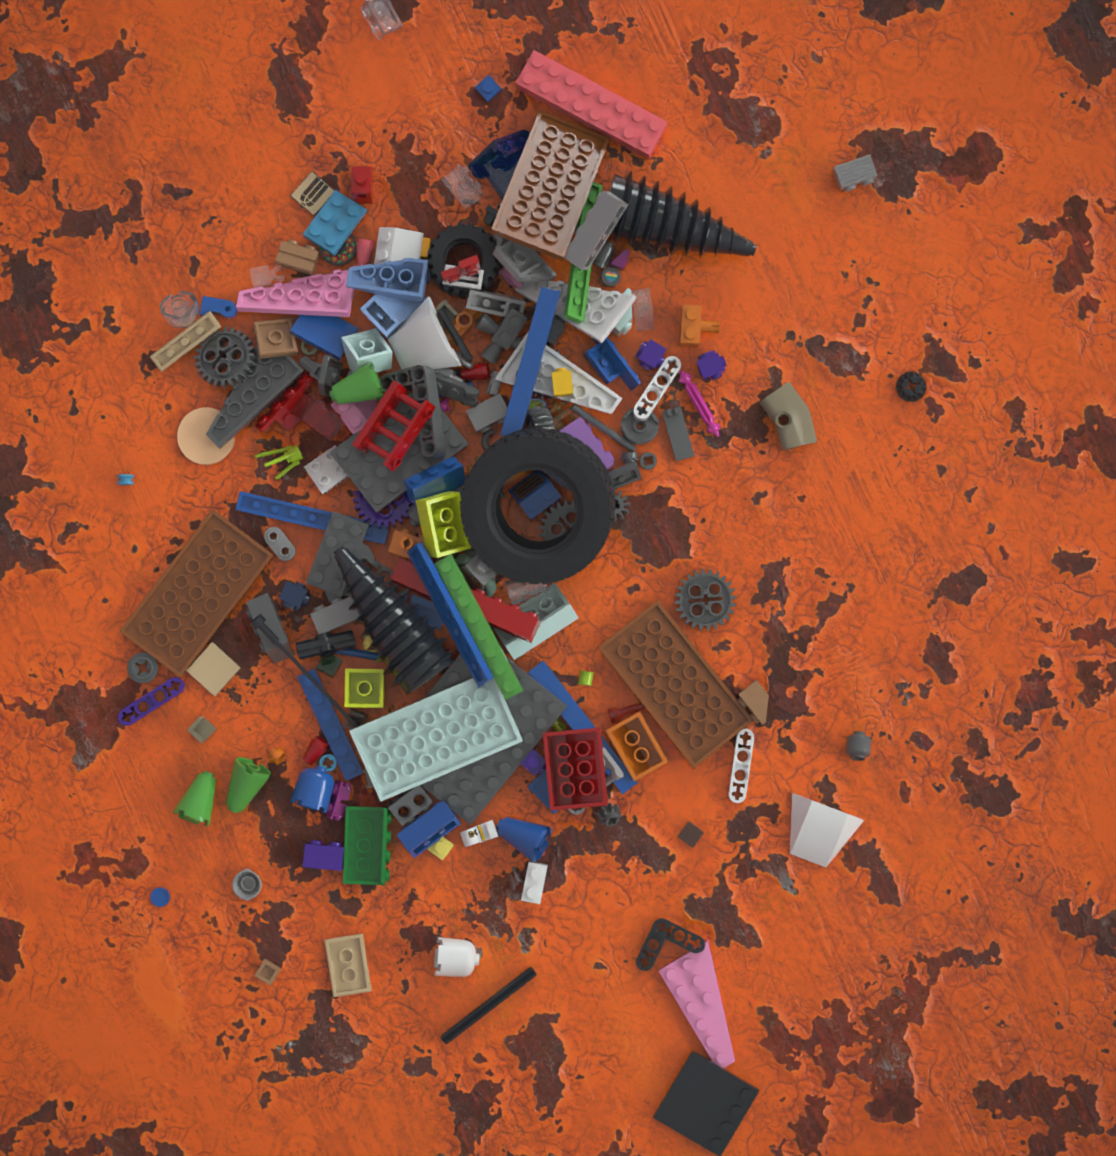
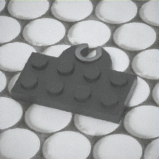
[306,511,375,597]

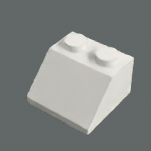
[374,227,424,265]

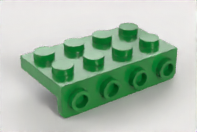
[343,806,392,886]

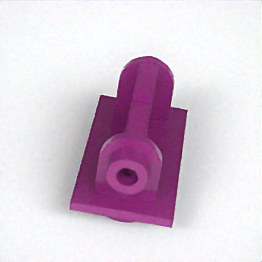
[325,780,352,821]

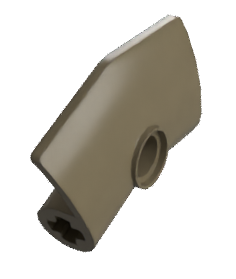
[759,382,817,451]

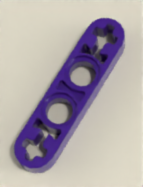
[118,677,185,726]

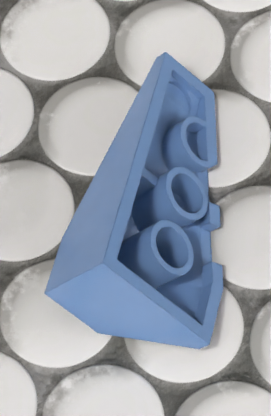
[346,258,428,303]

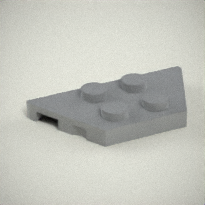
[493,236,557,282]

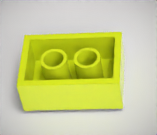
[415,491,471,558]

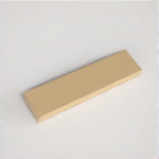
[150,311,222,372]

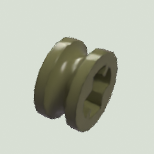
[301,341,319,356]

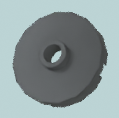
[621,408,659,445]

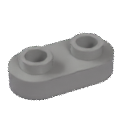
[264,527,296,561]

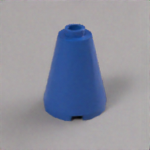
[496,817,552,863]

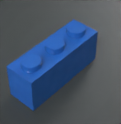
[404,456,466,507]
[397,800,461,858]

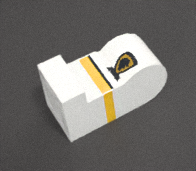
[460,819,499,847]

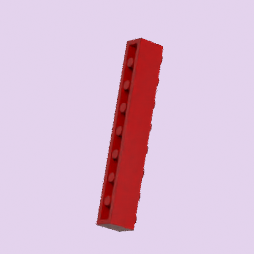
[390,558,541,643]

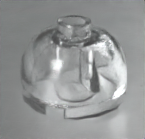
[160,291,199,329]

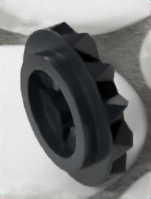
[896,371,927,402]

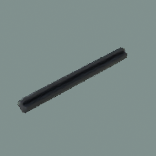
[441,967,537,1044]

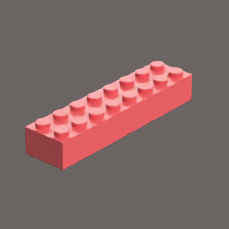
[516,50,668,160]

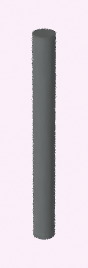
[570,404,636,453]

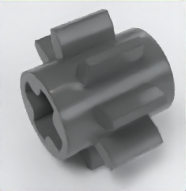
[596,803,622,827]

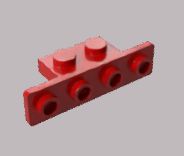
[255,372,315,432]

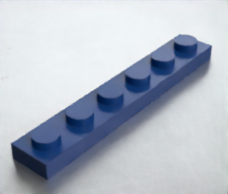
[297,669,363,781]

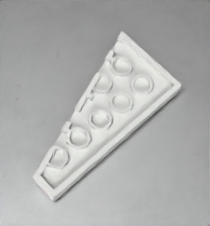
[515,280,636,343]
[495,332,622,414]

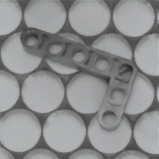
[380,365,446,459]

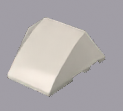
[388,296,462,370]
[790,793,864,867]

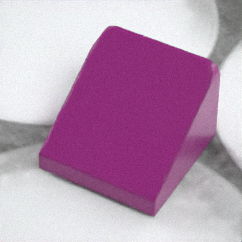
[610,249,630,271]

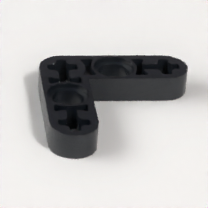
[636,918,706,971]

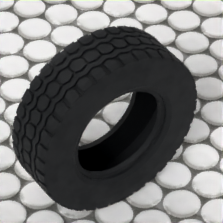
[460,428,616,584]

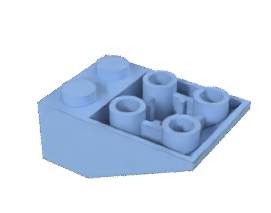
[360,294,426,340]

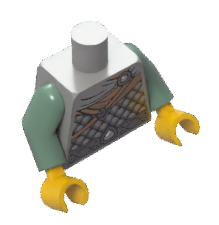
[438,553,497,598]

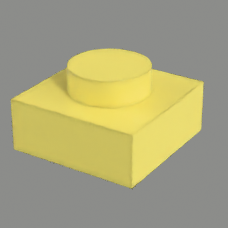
[428,837,454,861]

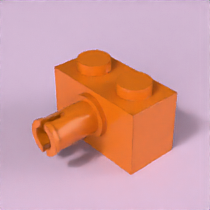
[679,305,720,347]
[388,528,425,559]

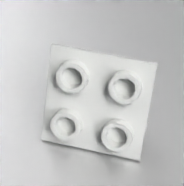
[304,445,348,494]

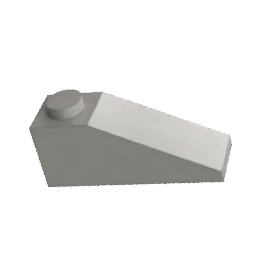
[465,289,526,317]

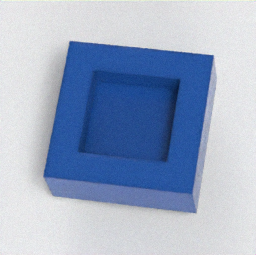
[475,75,502,103]

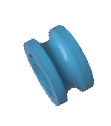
[117,474,134,485]
[319,754,337,771]

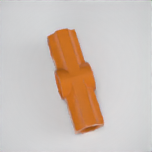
[444,308,484,347]

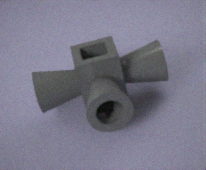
[475,307,528,364]

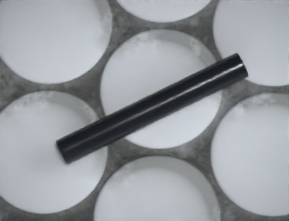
[437,309,473,362]

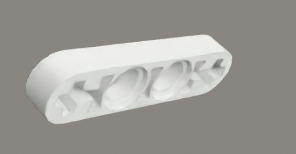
[633,356,681,421]
[728,729,754,803]

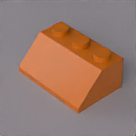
[606,711,669,781]

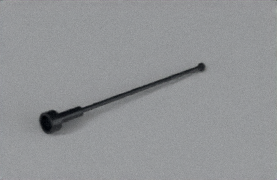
[250,614,358,728]

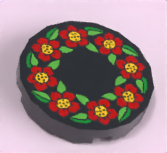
[319,234,357,266]

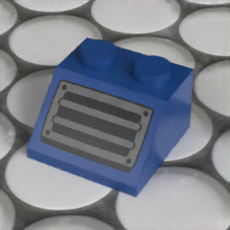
[508,470,562,521]

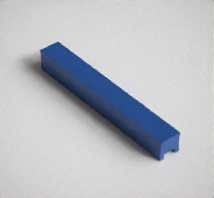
[500,287,561,436]
[528,661,638,794]

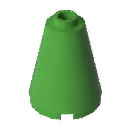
[329,362,384,405]
[226,757,271,813]
[173,771,217,827]

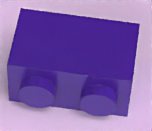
[303,840,344,871]

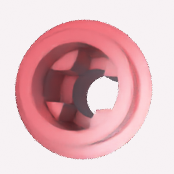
[356,239,375,266]

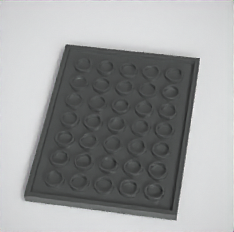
[421,639,567,825]

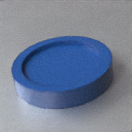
[150,887,170,907]

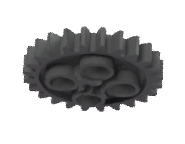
[194,327,256,388]
[539,500,577,541]
[674,569,737,631]

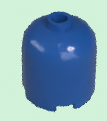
[290,765,335,813]

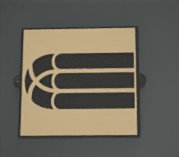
[290,171,335,216]

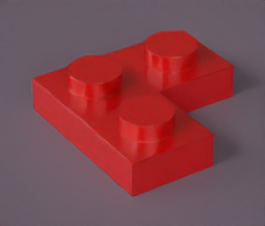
[441,255,480,284]

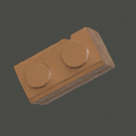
[275,239,320,275]

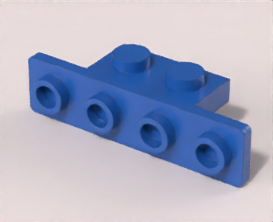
[584,337,641,391]

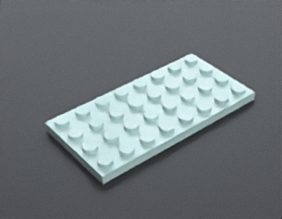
[350,673,523,801]

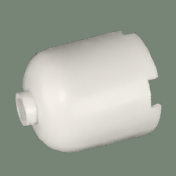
[434,937,479,977]

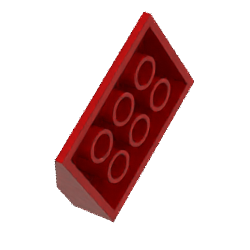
[543,727,608,811]

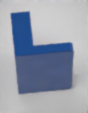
[410,594,444,630]

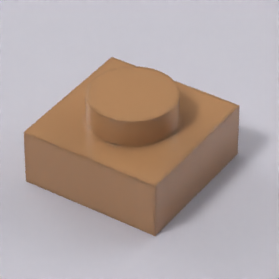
[254,959,281,986]

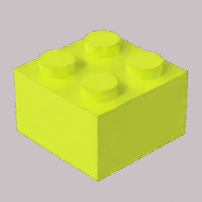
[344,668,386,708]

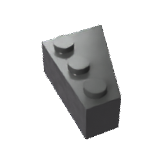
[246,593,296,664]

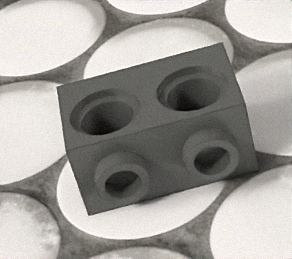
[387,785,433,826]

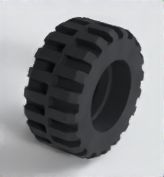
[428,223,501,299]

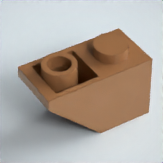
[737,680,769,725]

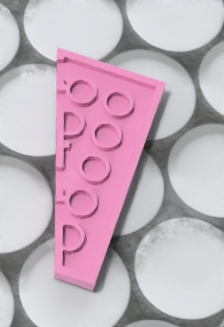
[236,265,357,317]
[658,940,735,1068]

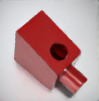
[351,166,373,204]

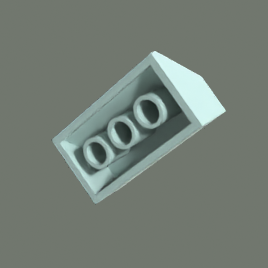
[492,583,578,660]

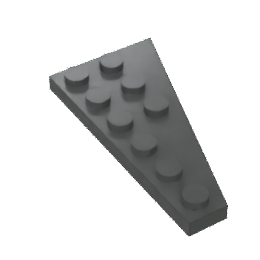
[206,347,305,449]

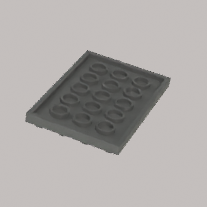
[330,391,469,514]

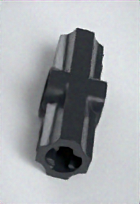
[295,630,356,660]

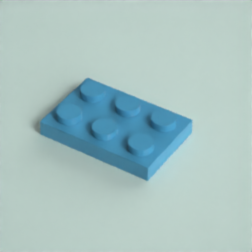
[303,190,367,257]

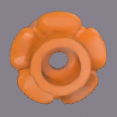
[268,747,286,765]

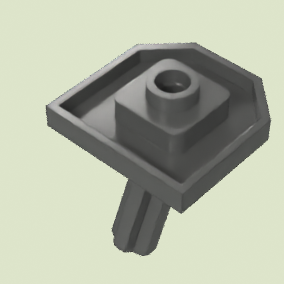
[299,355,343,398]

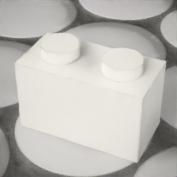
[521,861,548,904]

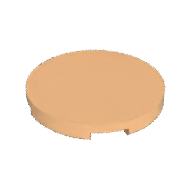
[177,407,235,465]

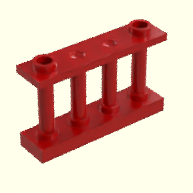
[352,380,436,472]

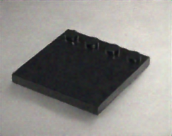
[653,1050,759,1156]

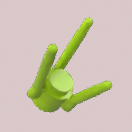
[254,445,303,480]

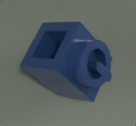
[279,581,311,612]

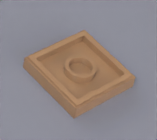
[254,318,298,359]

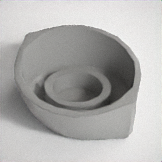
[232,868,262,901]

